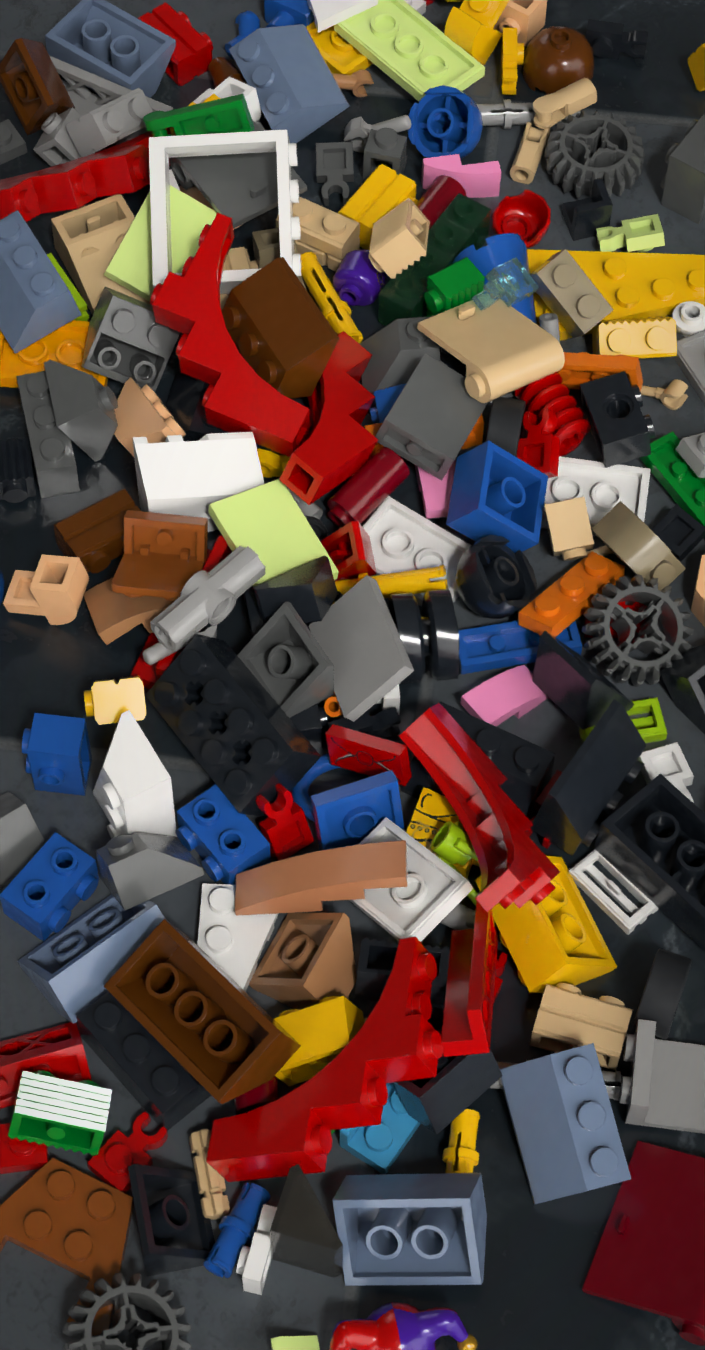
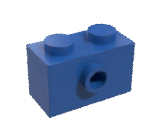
[22,713,92,796]

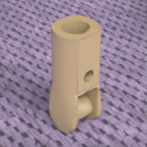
[533,78,597,129]
[510,122,550,185]

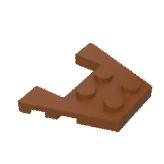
[0,1158,134,1336]

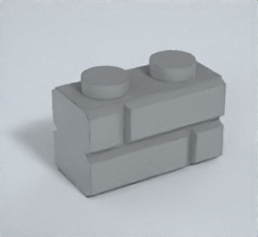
[66,88,153,157]

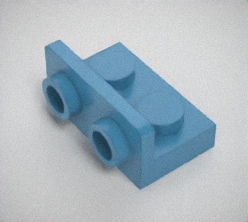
[339,1082,421,1175]

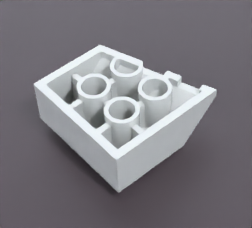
[132,432,265,532]
[93,710,177,839]

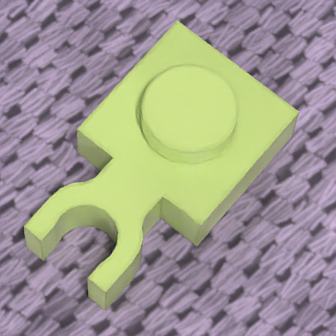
[596,214,665,252]

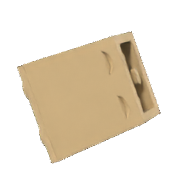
[51,194,150,315]

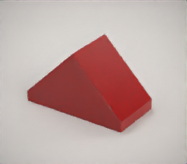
[320,521,377,581]

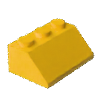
[475,855,617,993]

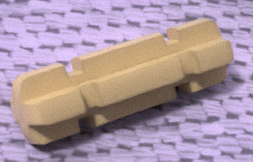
[189,1129,230,1220]

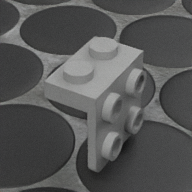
[620,1019,705,1134]

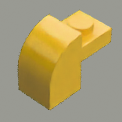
[444,0,509,65]

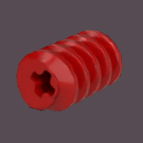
[514,372,591,456]

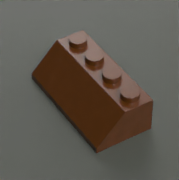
[104,919,301,1104]

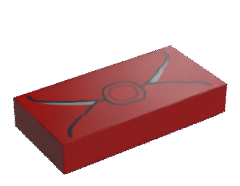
[325,724,412,786]

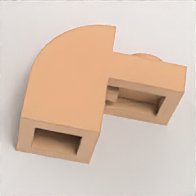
[3,554,89,625]

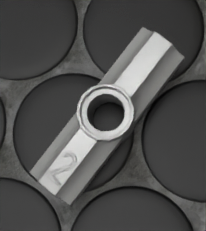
[150,546,265,651]

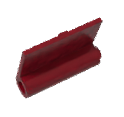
[582,1141,705,1346]

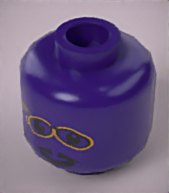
[332,249,388,306]

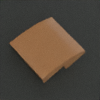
[84,578,173,645]

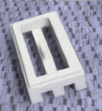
[569,849,659,935]

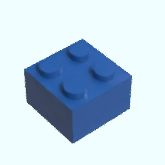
[446,440,548,553]

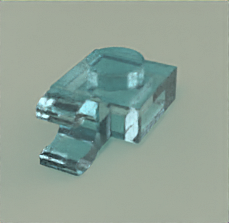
[472,257,540,311]

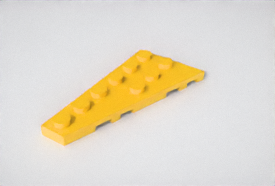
[527,249,705,341]

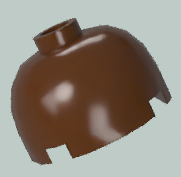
[522,26,594,95]

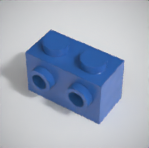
[176,784,271,885]
[0,832,99,942]

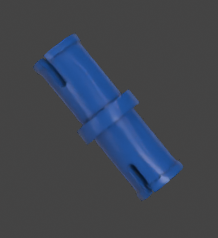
[203,1182,271,1278]

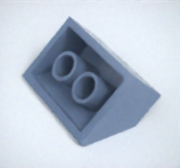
[45,0,176,98]
[229,24,350,143]
[0,210,82,354]
[17,894,165,1024]
[500,1043,631,1205]
[332,1173,487,1286]

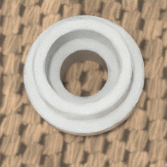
[672,301,705,337]

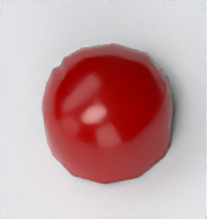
[492,190,551,249]

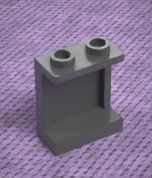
[375,353,488,480]

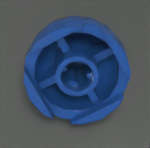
[408,85,483,160]

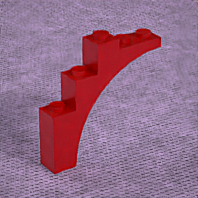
[0,128,171,222]
[150,213,311,457]
[279,331,378,505]
[399,703,560,913]
[206,937,443,1182]

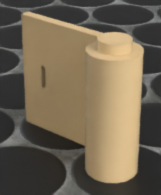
[417,292,565,403]

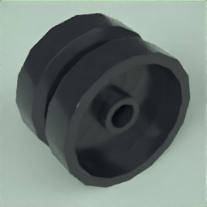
[389,589,459,685]

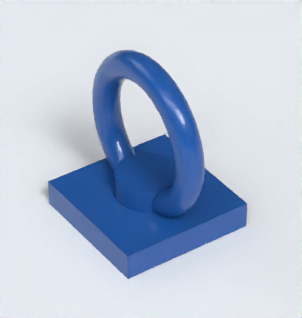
[292,754,405,851]

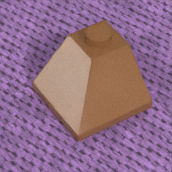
[249,913,357,1010]

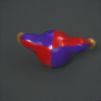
[329,1302,478,1350]

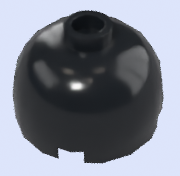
[455,535,537,619]

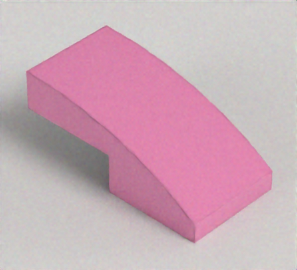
[421,154,501,198]
[415,459,456,519]
[461,665,549,727]

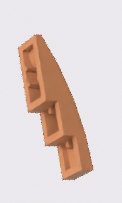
[235,840,407,916]

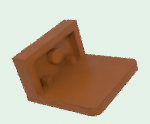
[112,510,208,602]

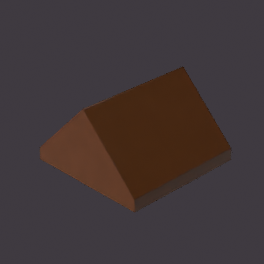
[0,38,75,136]

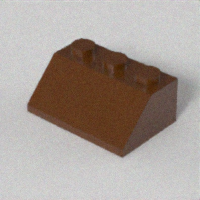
[222,257,339,398]

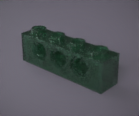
[378,193,491,326]

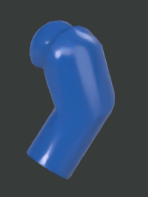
[225,11,260,59]

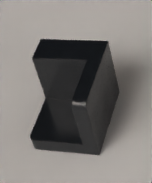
[562,178,613,241]

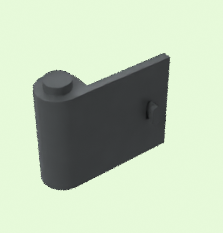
[170,120,307,229]

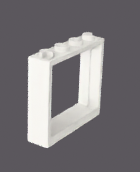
[149,130,302,294]

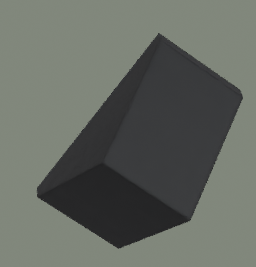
[253,556,338,625]

